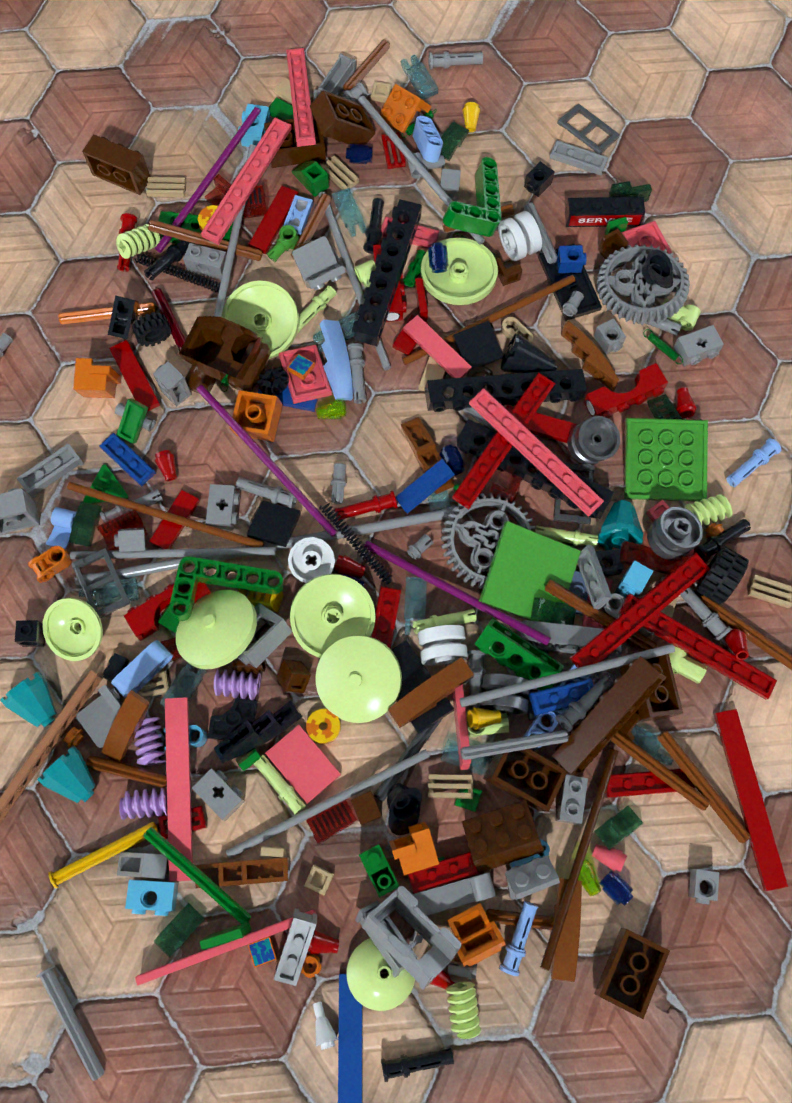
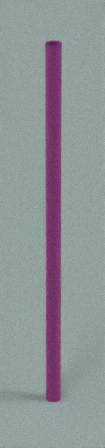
[155,107,261,253]
[196,385,338,537]
[364,541,551,645]

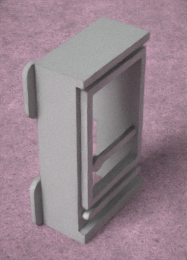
[362,886,461,990]

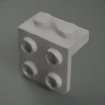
[292,236,345,290]
[76,685,122,748]
[505,855,560,900]

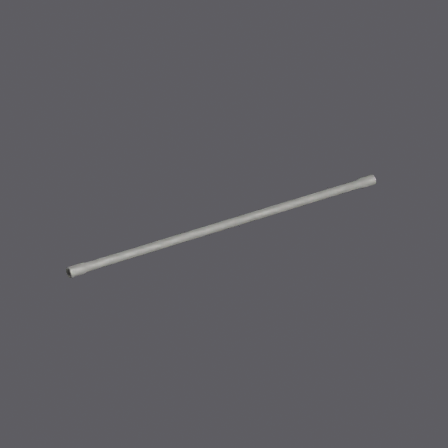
[75,506,465,588]

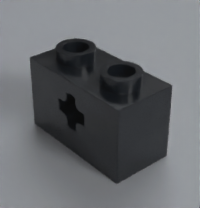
[108,295,139,340]

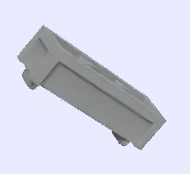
[313,53,356,100]
[17,443,84,499]
[355,900,418,977]
[274,908,317,986]

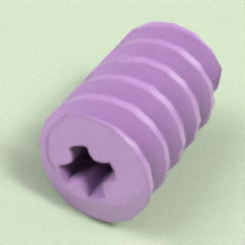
[214,668,261,700]
[134,717,166,766]
[119,788,168,820]

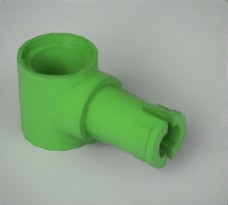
[266,225,299,262]

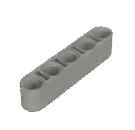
[516,620,622,658]

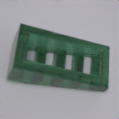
[647,394,683,420]

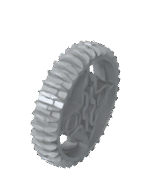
[597,243,690,325]
[441,493,536,589]

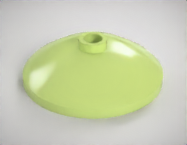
[42,598,103,661]
[346,938,415,1011]

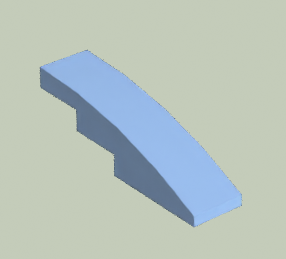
[319,320,353,400]

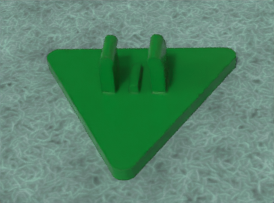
[83,464,129,504]

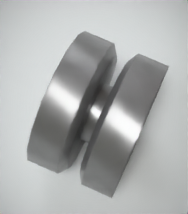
[568,416,620,465]
[647,507,703,561]
[480,674,530,714]

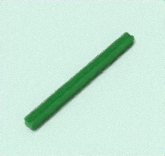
[143,827,251,924]

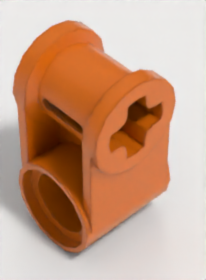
[28,546,72,583]

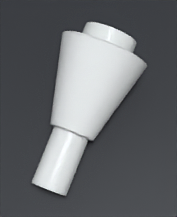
[313,1002,338,1050]

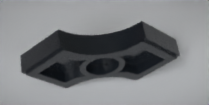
[207,698,258,740]

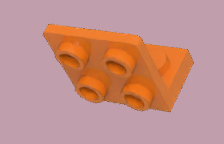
[379,84,432,133]

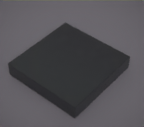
[452,321,504,369]
[247,501,301,547]

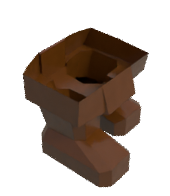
[179,316,271,394]

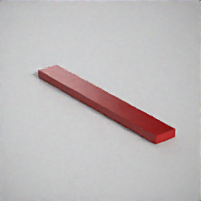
[452,373,555,510]
[570,552,710,668]
[619,594,777,700]
[714,709,788,891]

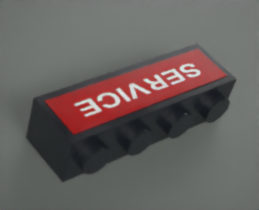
[565,197,645,227]

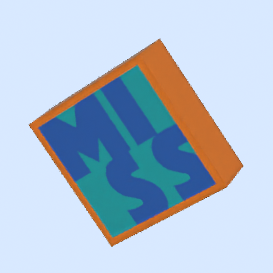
[287,354,315,380]
[248,936,277,968]

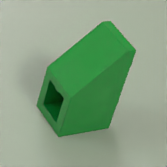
[292,161,329,197]
[359,844,399,898]

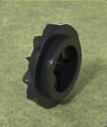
[257,366,289,396]

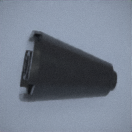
[500,333,557,374]

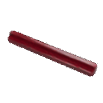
[152,288,186,351]

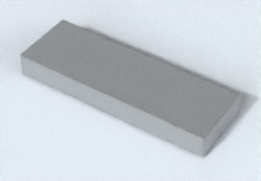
[550,140,608,176]
[577,545,612,609]

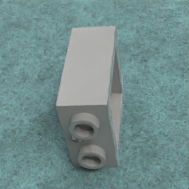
[238,603,292,668]

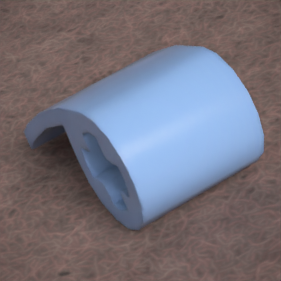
[46,507,79,549]

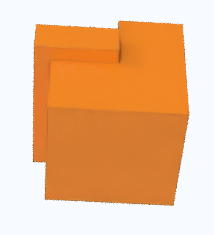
[73,358,121,398]
[389,822,439,875]
[447,903,506,967]

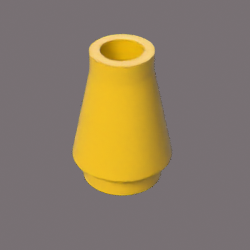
[462,102,480,133]
[467,707,501,730]

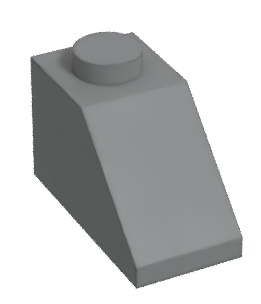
[117,852,168,878]

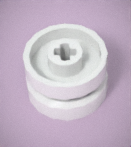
[498,211,542,262]
[288,537,335,583]
[418,625,468,666]

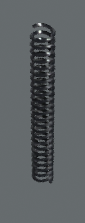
[135,253,221,293]
[319,503,392,585]

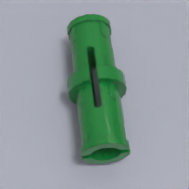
[403,249,426,287]

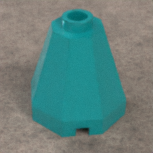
[598,500,643,553]
[0,672,57,728]
[37,746,96,803]

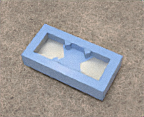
[283,195,313,235]

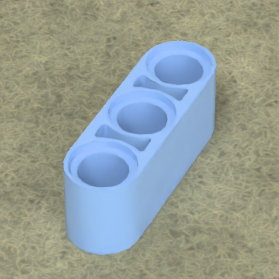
[412,116,443,163]
[111,640,173,698]

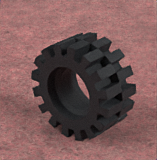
[132,312,171,347]

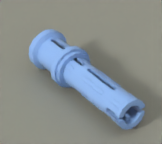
[726,438,781,488]
[499,901,538,976]

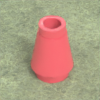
[592,844,627,872]

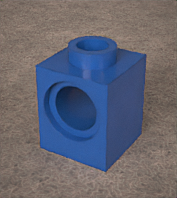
[557,245,587,273]

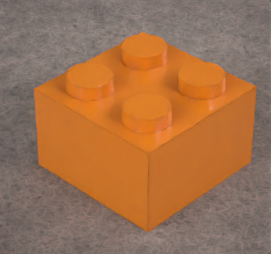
[230,390,283,442]

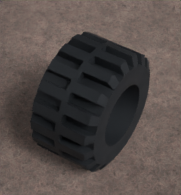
[697,546,749,605]

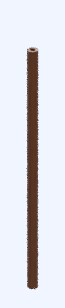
[540,749,618,971]

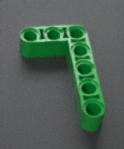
[442,157,502,237]
[169,557,284,621]

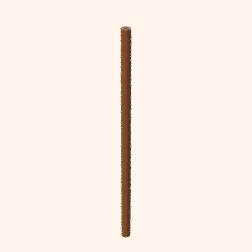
[402,275,575,365]
[67,482,264,547]

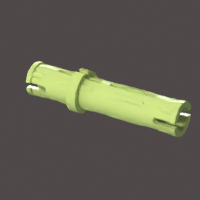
[297,285,337,334]
[535,525,598,548]
[412,608,477,634]
[254,755,306,815]

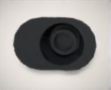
[642,249,673,288]
[387,783,422,835]

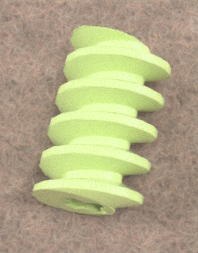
[116,224,160,259]
[685,494,733,525]
[446,981,481,1039]

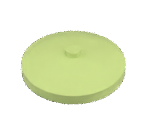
[421,238,498,305]
[222,281,299,359]
[290,574,375,658]
[176,590,257,669]
[316,635,402,723]

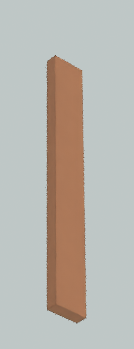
[0,670,102,824]

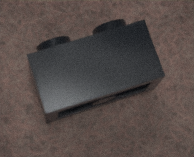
[103,653,130,682]

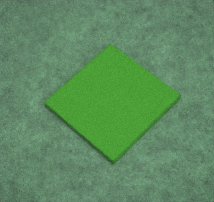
[624,418,708,501]
[479,521,581,624]

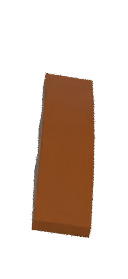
[561,321,619,391]
[401,417,454,494]
[388,657,474,728]
[101,690,150,763]
[195,857,288,889]
[551,878,582,982]

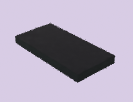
[538,244,602,321]
[391,640,454,734]

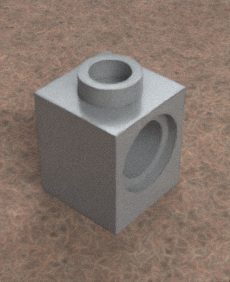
[439,169,461,201]
[594,318,626,354]
[114,528,146,552]
[688,869,719,905]

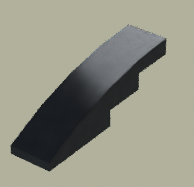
[214,700,303,763]

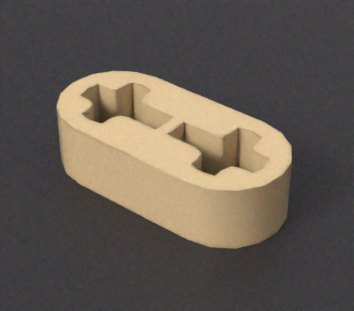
[501,317,533,343]

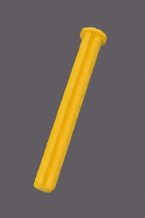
[48,822,158,889]

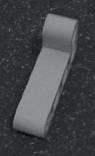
[412,872,496,916]

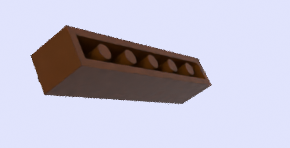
[552,656,666,776]

